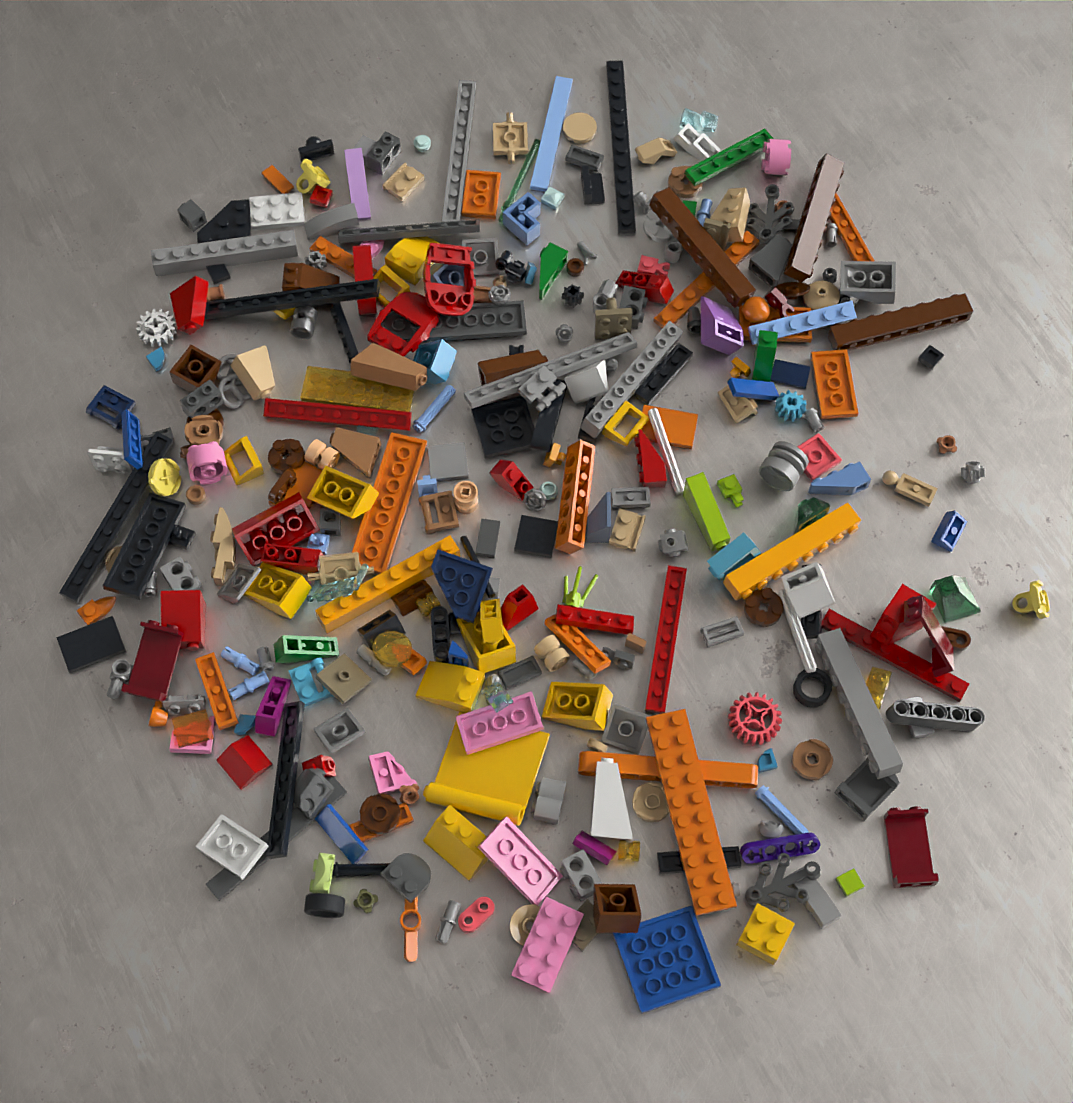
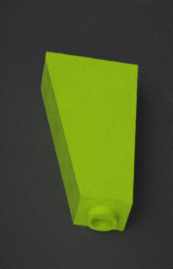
[683,472,731,552]

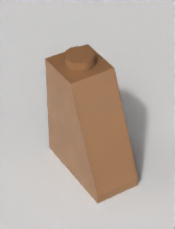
[330,427,382,478]

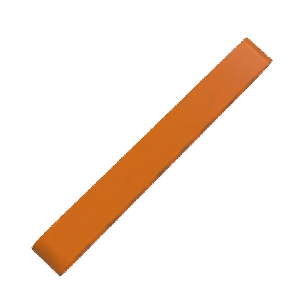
[578,751,758,789]

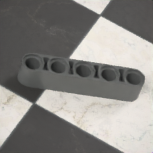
[886,699,985,732]

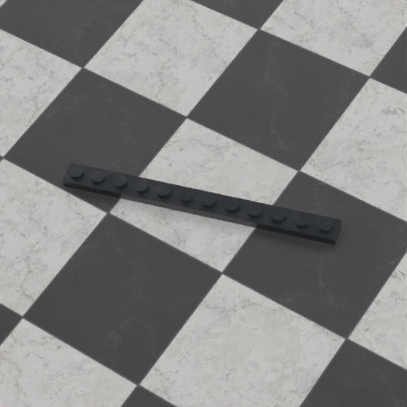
[606,60,636,234]

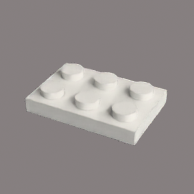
[249,192,305,230]
[196,814,269,880]

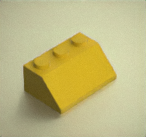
[307,465,379,519]
[423,805,488,881]

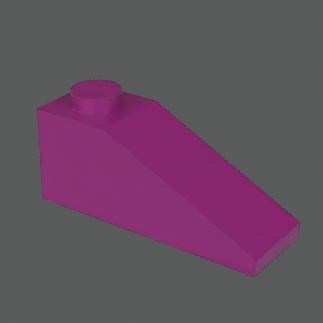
[255,676,292,737]

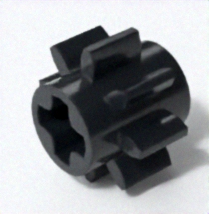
[505,260,527,283]
[561,284,584,308]

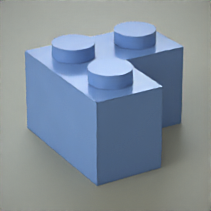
[503,192,541,245]

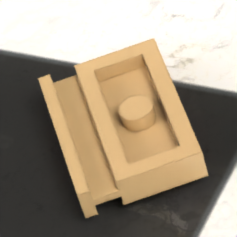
[383,163,424,202]
[609,508,646,552]

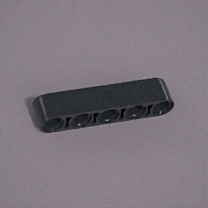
[531,379,567,452]

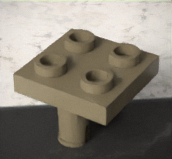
[594,297,632,340]

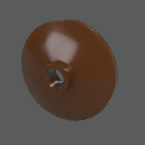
[775,282,810,300]

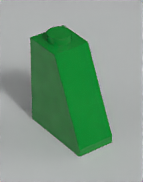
[751,330,778,382]

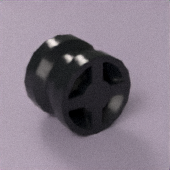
[509,345,524,355]

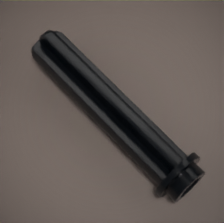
[332,862,390,879]

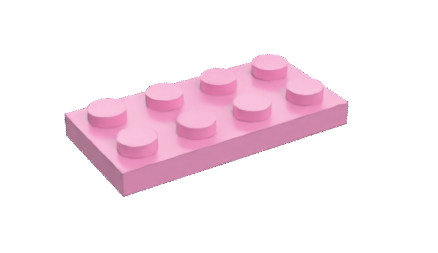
[456,691,544,755]
[478,817,563,906]
[511,897,584,993]

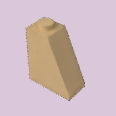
[230,345,275,401]

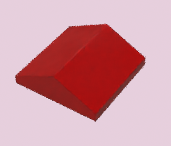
[216,735,273,790]

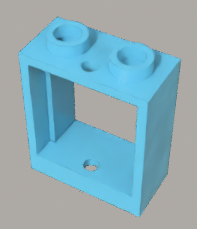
[707,532,762,580]

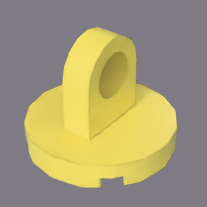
[296,159,331,194]
[148,459,181,496]
[1012,580,1050,619]

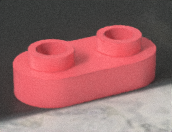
[458,897,494,933]

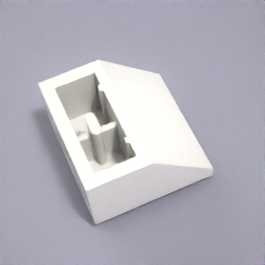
[781,562,836,619]

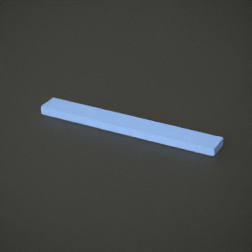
[530,76,573,192]

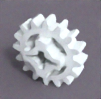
[136,309,177,347]

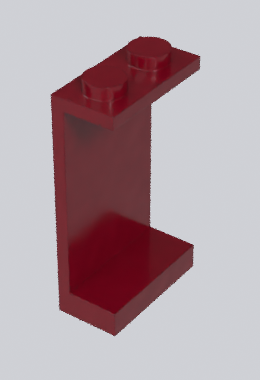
[904,594,954,677]
[121,620,184,702]
[884,806,939,888]

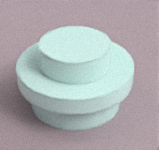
[414,135,431,152]
[539,481,558,500]

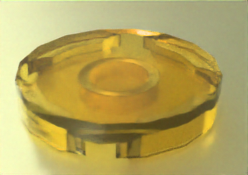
[372,631,412,668]

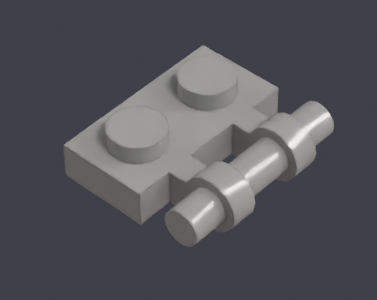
[517,365,566,412]

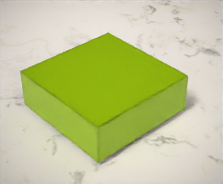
[836,868,865,897]

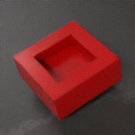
[310,185,333,208]

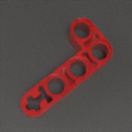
[352,245,377,315]

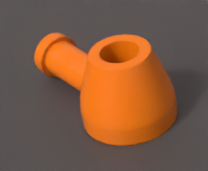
[149,700,168,727]

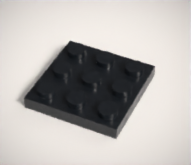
[471,396,535,459]

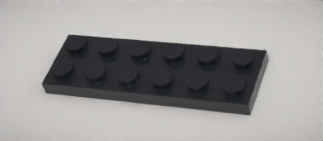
[103,493,186,600]

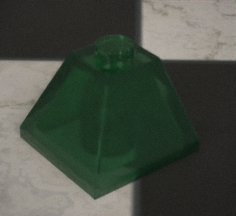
[793,497,830,535]
[929,575,981,623]

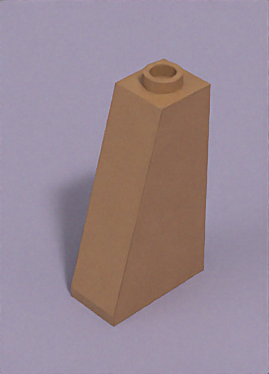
[351,343,427,391]

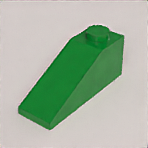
[539,242,568,300]
[273,635,339,663]

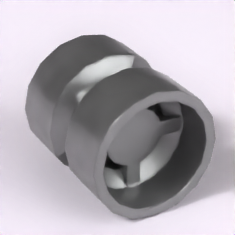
[289,306,318,339]

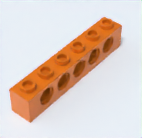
[555,440,596,554]

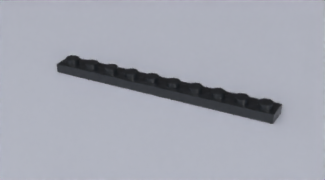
[204,279,380,320]
[59,431,173,603]

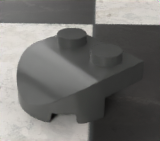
[293,768,335,819]
[381,853,431,903]

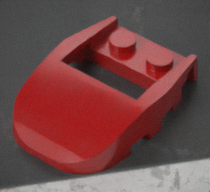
[423,242,476,316]
[367,292,440,357]

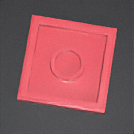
[798,433,842,481]

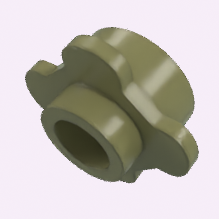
[353,889,378,913]

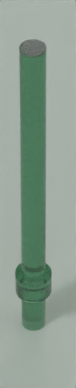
[498,139,541,223]

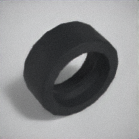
[793,668,832,708]
[304,893,345,918]

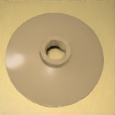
[804,281,840,310]
[510,904,540,946]

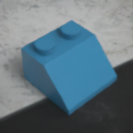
[413,339,457,385]

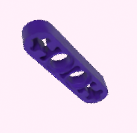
[740,832,820,864]

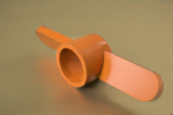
[400,896,422,962]

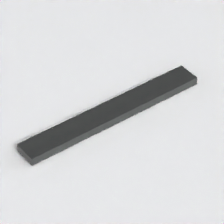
[338,219,480,243]
[206,777,347,901]

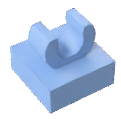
[417,475,438,497]
[307,533,330,555]

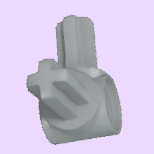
[107,659,134,699]

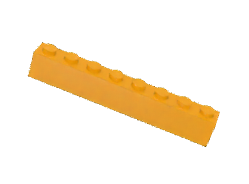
[723,502,861,601]
[315,535,460,634]

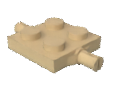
[493,112,528,164]
[308,552,374,595]

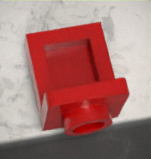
[302,755,336,777]

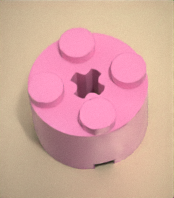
[761,139,791,175]
[186,441,228,485]

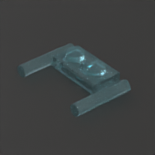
[306,564,369,602]

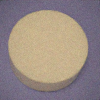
[587,738,608,752]

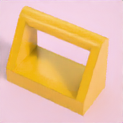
[374,265,410,307]
[602,401,649,446]
[224,436,264,485]

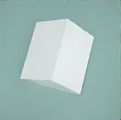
[564,360,608,404]

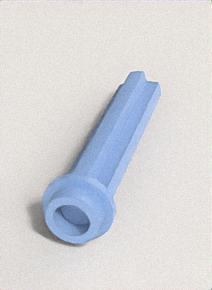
[412,385,456,433]
[755,785,809,835]

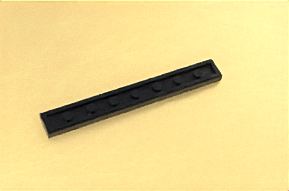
[266,701,305,859]

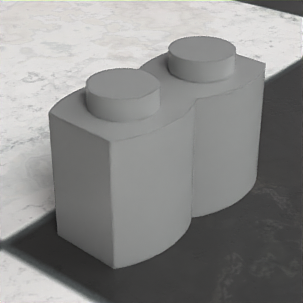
[531,777,566,824]

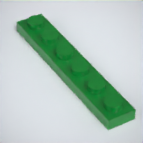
[684,128,774,186]

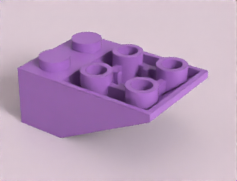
[701,296,744,355]

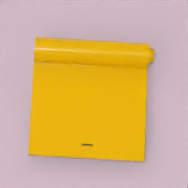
[423,711,550,826]

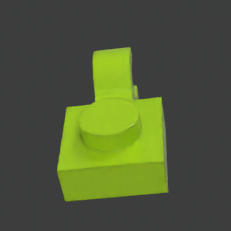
[717,474,744,508]

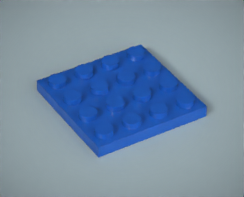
[613,905,721,1014]

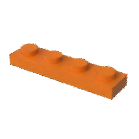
[310,236,377,279]
[544,614,611,674]
[195,652,239,730]

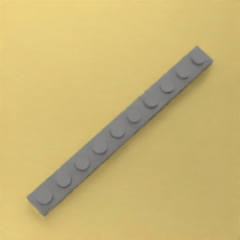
[442,80,476,222]
[464,332,637,409]

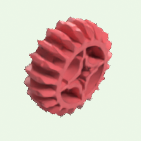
[728,692,782,746]

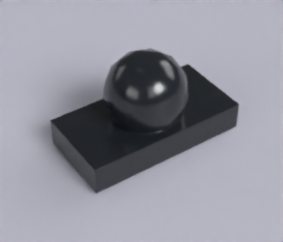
[298,136,334,162]

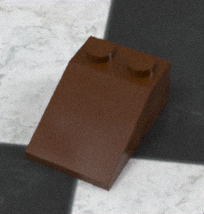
[282,263,340,291]

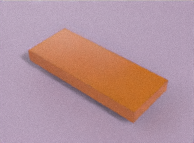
[261,165,294,194]

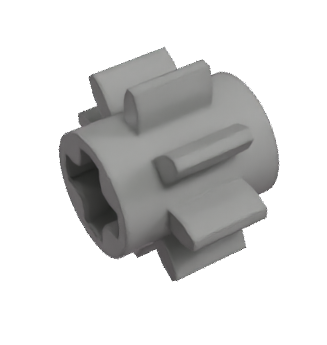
[304,250,327,270]
[961,461,985,483]

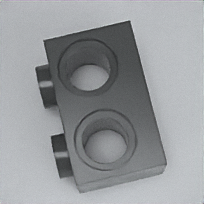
[366,131,401,175]
[619,286,648,329]
[180,380,224,421]

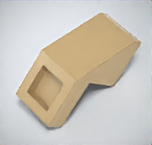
[635,138,678,165]

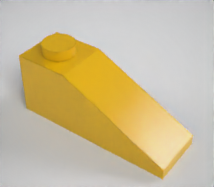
[480,599,504,644]

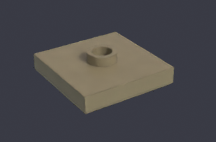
[315,653,372,704]

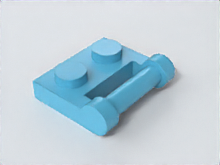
[289,658,333,707]

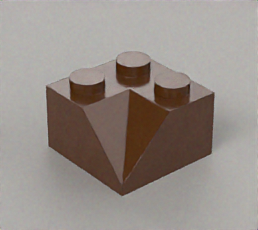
[169,345,222,392]
[593,884,642,933]

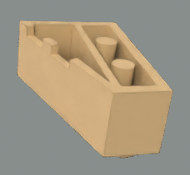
[710,188,750,242]

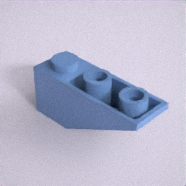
[808,461,871,495]

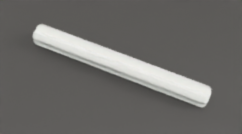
[648,408,684,495]
[778,589,817,673]

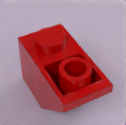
[489,460,534,501]
[501,584,539,631]

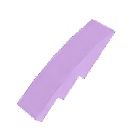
[344,148,371,220]

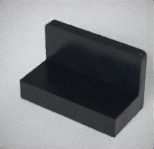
[581,165,605,205]
[357,610,406,653]

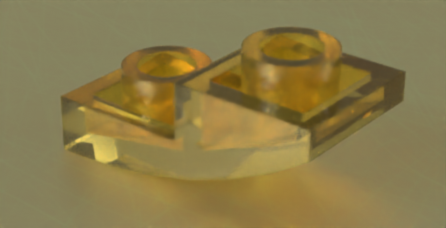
[866,667,892,710]

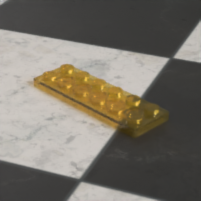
[300,366,415,412]

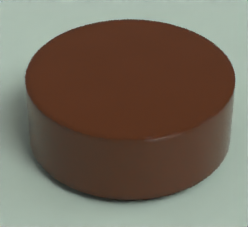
[566,258,584,277]

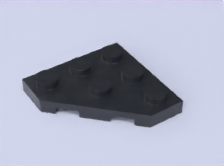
[197,199,251,244]

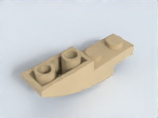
[210,507,236,586]

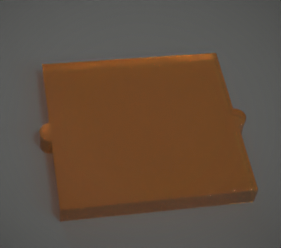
[171,709,214,748]

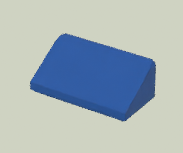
[931,510,968,552]
[448,641,469,667]

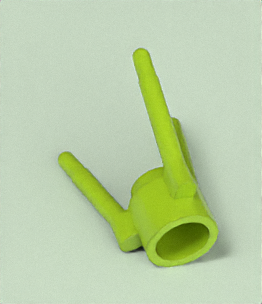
[562,566,598,608]

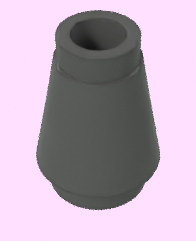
[687,306,701,334]

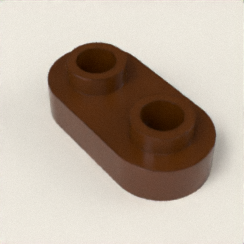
[268,469,297,504]
[930,626,971,651]

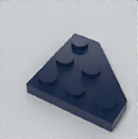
[431,550,493,624]

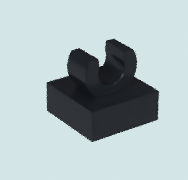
[169,525,196,550]

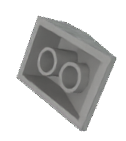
[840,261,896,304]

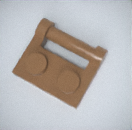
[418,490,459,534]

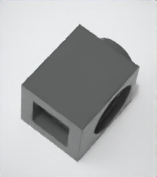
[177,199,207,232]
[320,507,341,536]

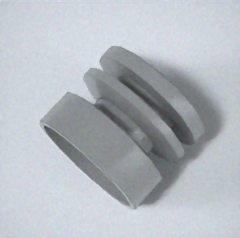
[759,441,809,491]

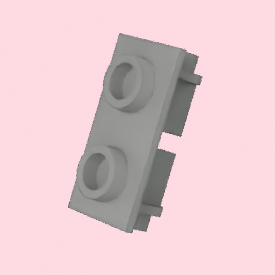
[163,694,206,716]

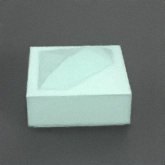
[541,187,565,210]

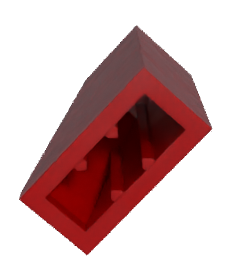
[170,275,209,335]

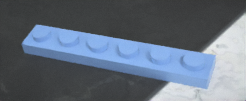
[748,301,857,345]

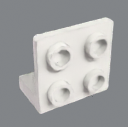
[88,446,133,474]

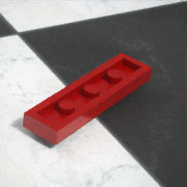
[555,604,634,635]

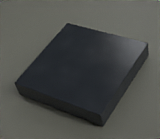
[514,515,558,558]

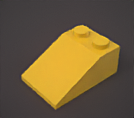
[385,236,438,286]
[243,562,313,619]
[456,611,516,673]
[415,661,485,713]
[541,682,613,731]

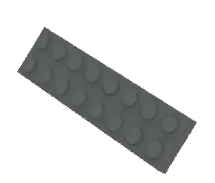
[380,300,527,342]

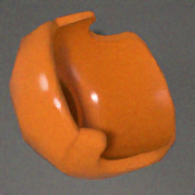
[741,296,770,324]

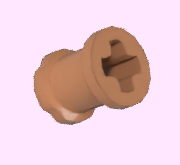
[207,284,225,301]

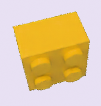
[736,903,795,965]

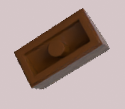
[391,579,435,616]

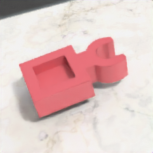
[637,255,670,276]

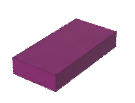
[572,830,617,865]

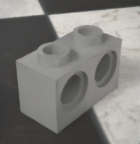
[160,557,202,593]
[560,849,602,902]

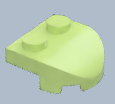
[309,853,335,894]

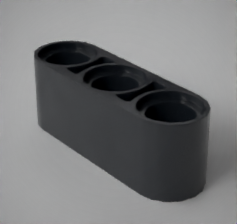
[431,606,451,663]

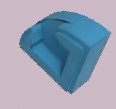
[525,262,537,284]
[146,347,165,372]
[234,714,255,735]
[757,748,778,773]

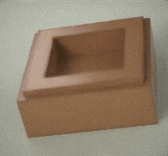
[625,633,647,654]

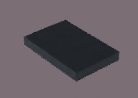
[56,616,126,673]

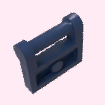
[86,385,136,430]

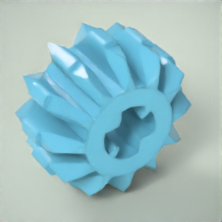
[775,390,807,422]

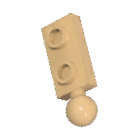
[882,470,937,507]

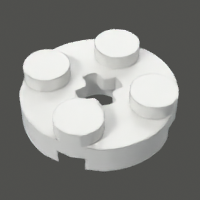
[643,210,673,242]

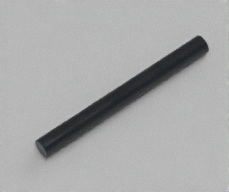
[460,536,496,598]

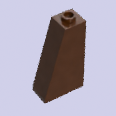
[477,350,548,386]

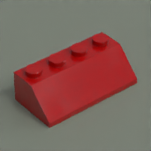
[232,492,320,566]

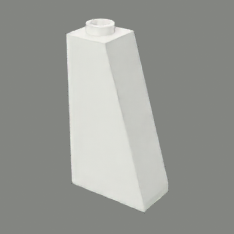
[591,758,632,839]

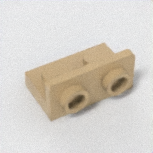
[717,385,758,423]

